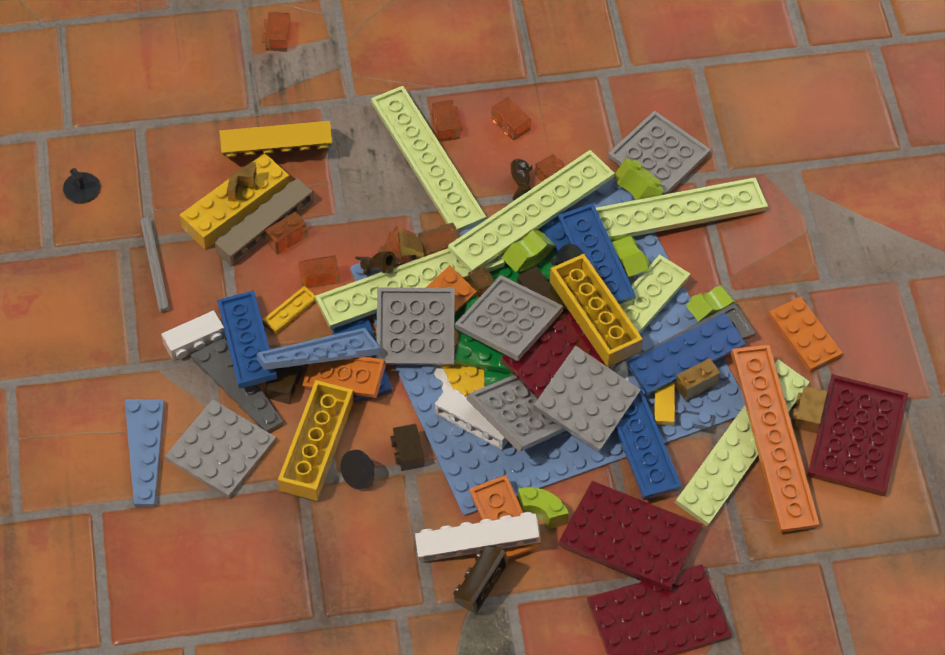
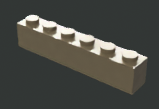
[215,178,314,267]

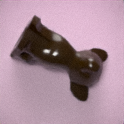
[510,159,533,200]
[355,251,396,276]

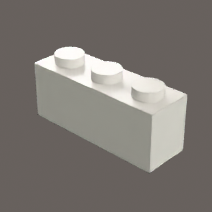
[161,310,225,361]

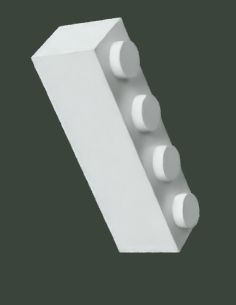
[435,387,508,450]

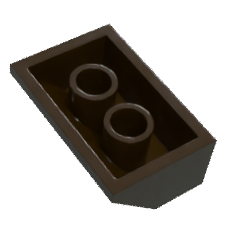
[453,546,509,615]

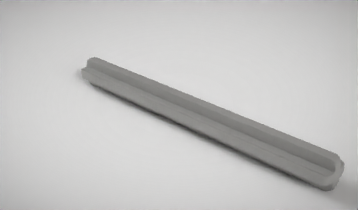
[140,217,169,312]

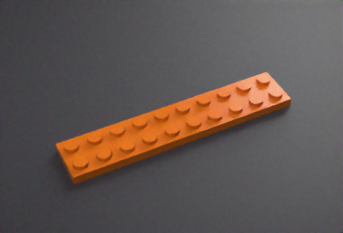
[731,344,820,533]

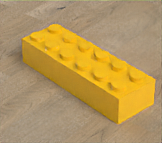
[219,121,332,157]
[179,153,290,250]
[550,254,643,367]
[278,380,354,501]

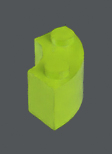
[615,158,664,200]
[501,230,556,272]
[611,235,649,277]
[685,285,739,322]
[517,487,569,529]

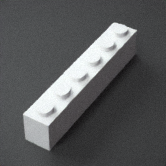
[415,512,541,562]

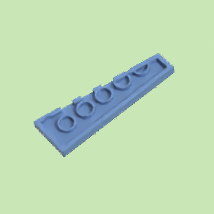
[257,328,380,370]
[125,399,164,508]

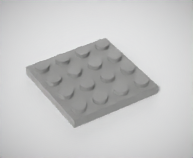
[608,110,711,195]
[455,275,563,361]
[376,287,455,365]
[533,346,641,452]
[466,375,566,452]
[165,399,276,499]

